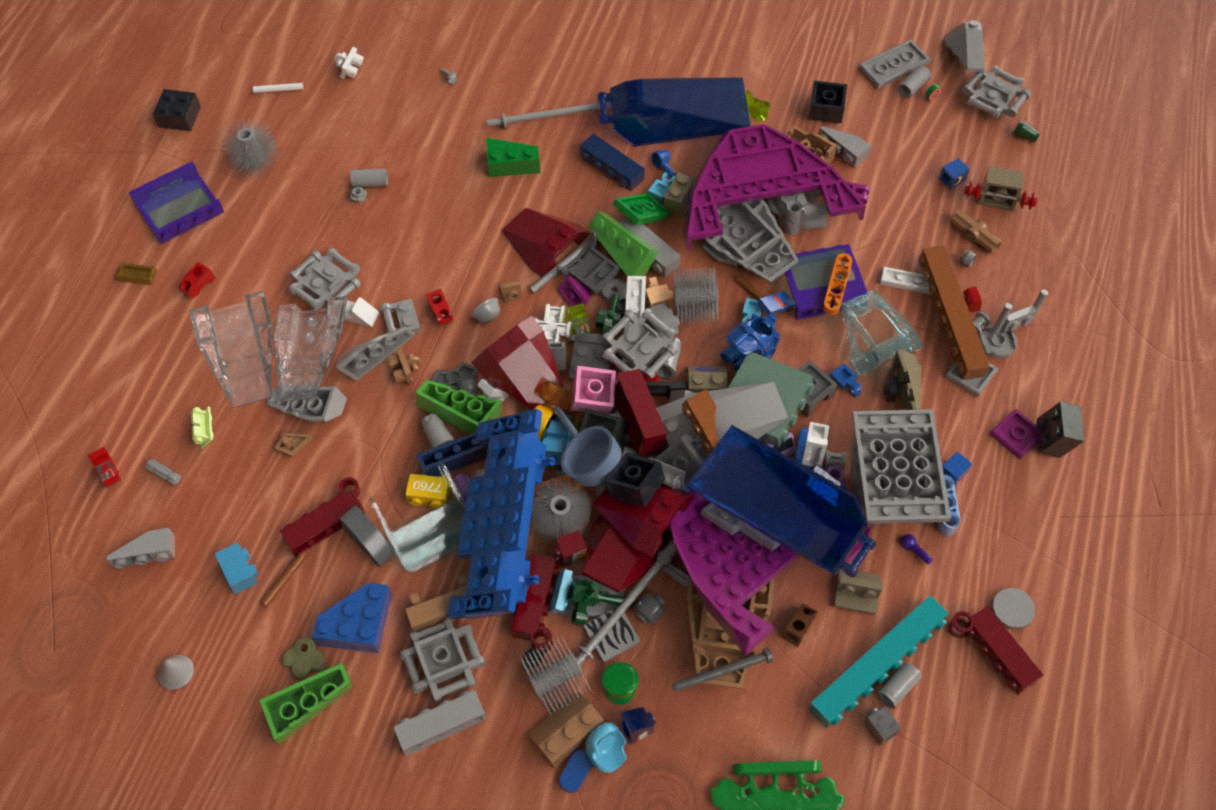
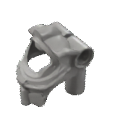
[767,189,829,235]

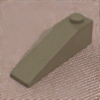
[890,349,922,410]

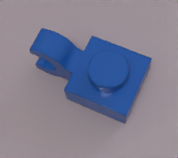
[830,363,862,398]

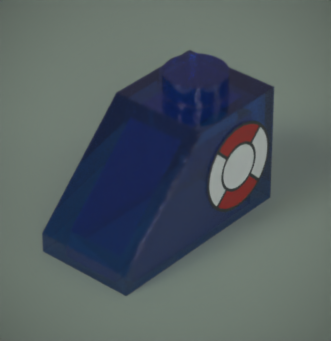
[621,707,656,745]

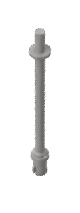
[486,98,619,128]
[576,538,678,666]

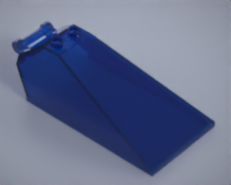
[597,77,751,147]
[686,425,876,578]

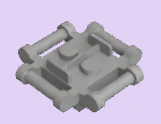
[961,65,1031,119]
[289,248,361,311]
[602,308,678,379]
[400,618,486,702]

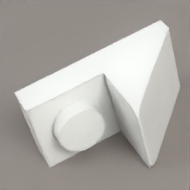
[338,297,379,328]
[478,379,510,402]

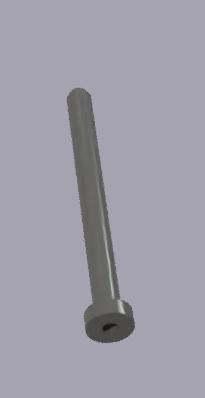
[672,647,773,691]

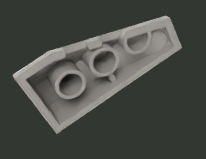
[944,20,984,72]
[336,326,415,381]
[267,386,347,422]

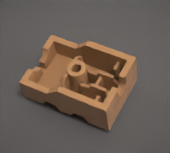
[786,125,837,164]

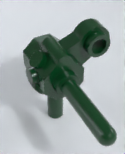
[595,293,625,335]
[568,580,635,626]

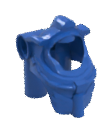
[720,314,780,372]

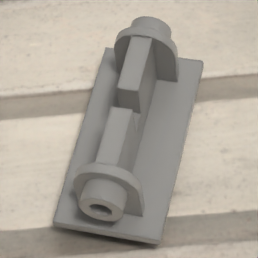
[649,457,686,489]

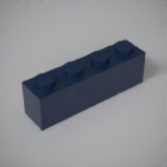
[580,133,645,191]
[416,432,489,477]

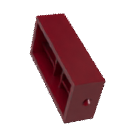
[614,368,667,458]

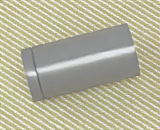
[898,66,931,98]
[351,169,388,187]
[878,662,922,709]

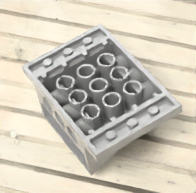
[850,409,951,524]

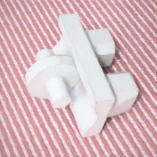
[334,47,364,79]

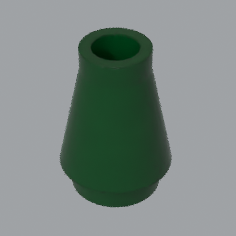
[1013,120,1041,142]

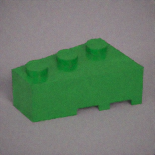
[486,138,540,177]

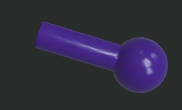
[900,534,933,565]

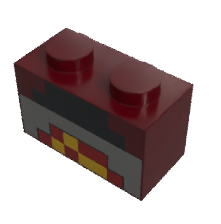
[553,530,587,567]

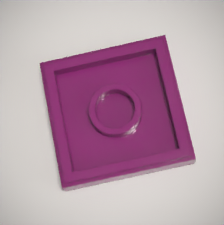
[990,409,1038,459]

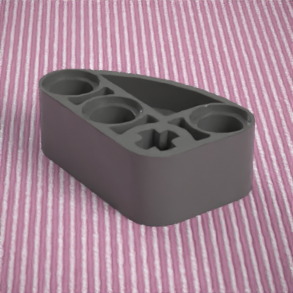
[339,505,396,567]

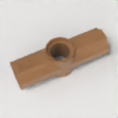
[950,210,1002,253]

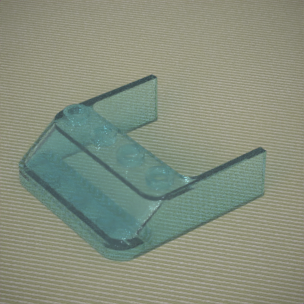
[368,462,465,572]

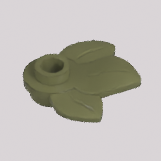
[283,637,325,680]

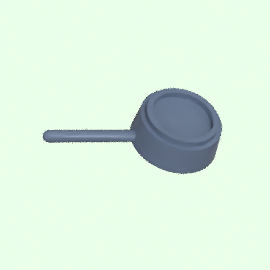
[553,406,621,487]

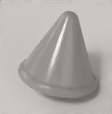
[158,655,194,690]

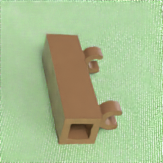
[405,574,467,632]

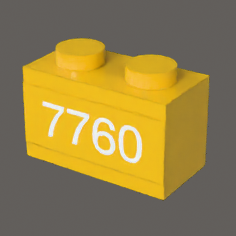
[405,474,451,509]

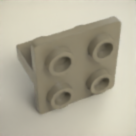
[834,568,883,615]

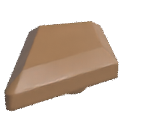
[274,433,313,457]

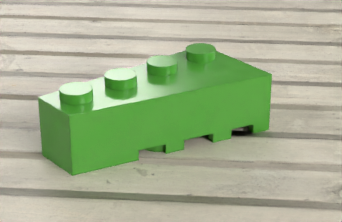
[588,211,659,277]
[416,380,502,434]
[259,663,353,744]

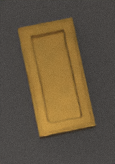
[116,263,158,285]

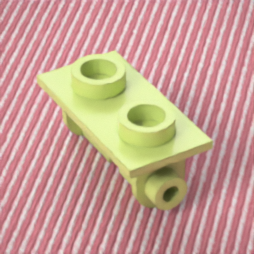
[191,406,213,449]

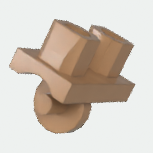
[388,347,421,385]

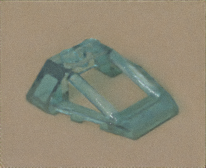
[841,290,924,376]

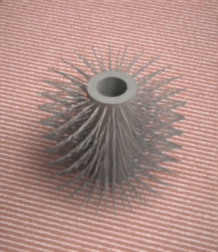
[220,116,280,180]
[674,267,719,324]
[531,476,591,545]
[520,634,592,715]

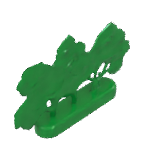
[711,761,845,810]

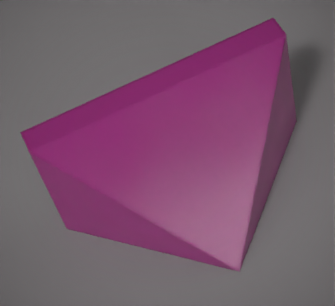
[557,276,590,315]

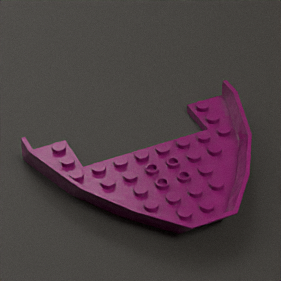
[683,124,866,250]
[670,490,871,656]

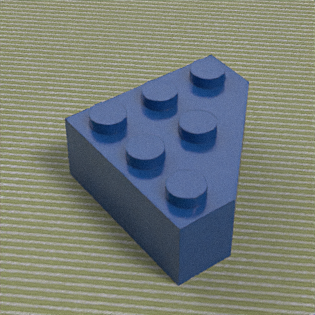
[312,583,392,653]

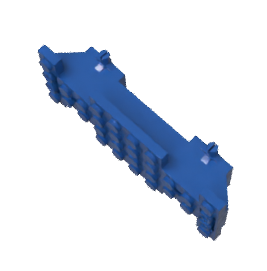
[447,409,555,619]

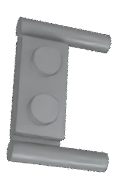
[991,289,1048,334]

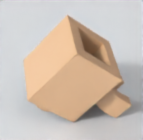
[645,277,674,308]

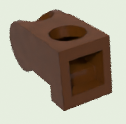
[782,603,818,647]

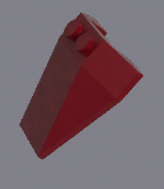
[502,208,590,277]
[471,316,564,410]
[593,484,694,558]
[582,514,669,593]

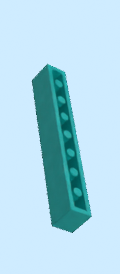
[809,596,949,728]

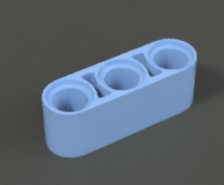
[937,475,961,536]

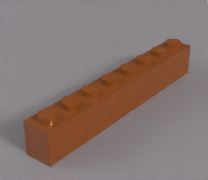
[918,245,990,380]

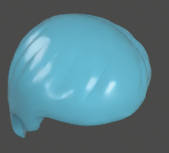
[586,722,626,773]

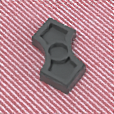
[431,362,479,386]

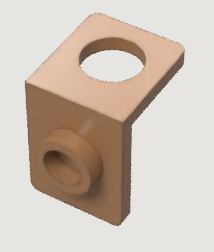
[500,281,522,302]

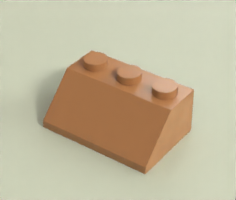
[528,692,605,769]

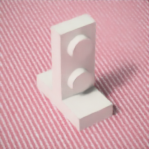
[801,422,829,474]

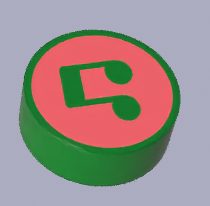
[925,84,942,101]

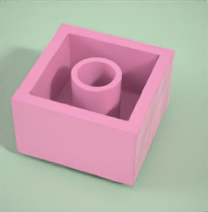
[571,366,616,415]

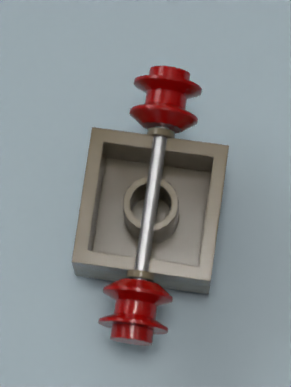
[964,166,1037,211]

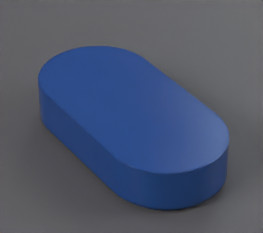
[794,428,809,465]
[560,749,593,793]

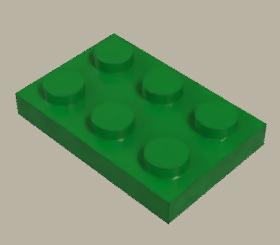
[612,193,672,225]

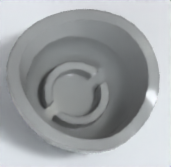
[471,297,500,323]

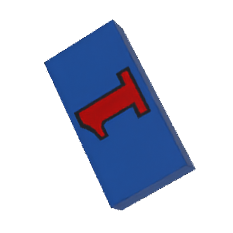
[757,291,795,316]

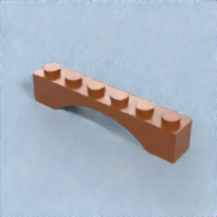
[682,389,767,510]

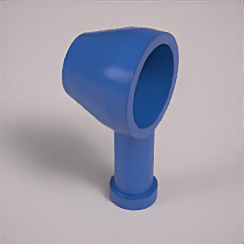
[651,150,677,179]

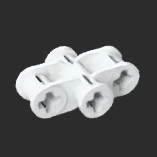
[534,304,572,343]

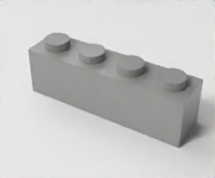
[620,217,681,278]
[394,690,487,756]

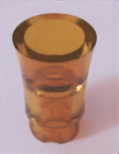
[539,381,579,417]

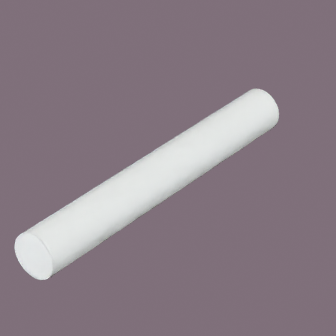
[253,83,304,93]

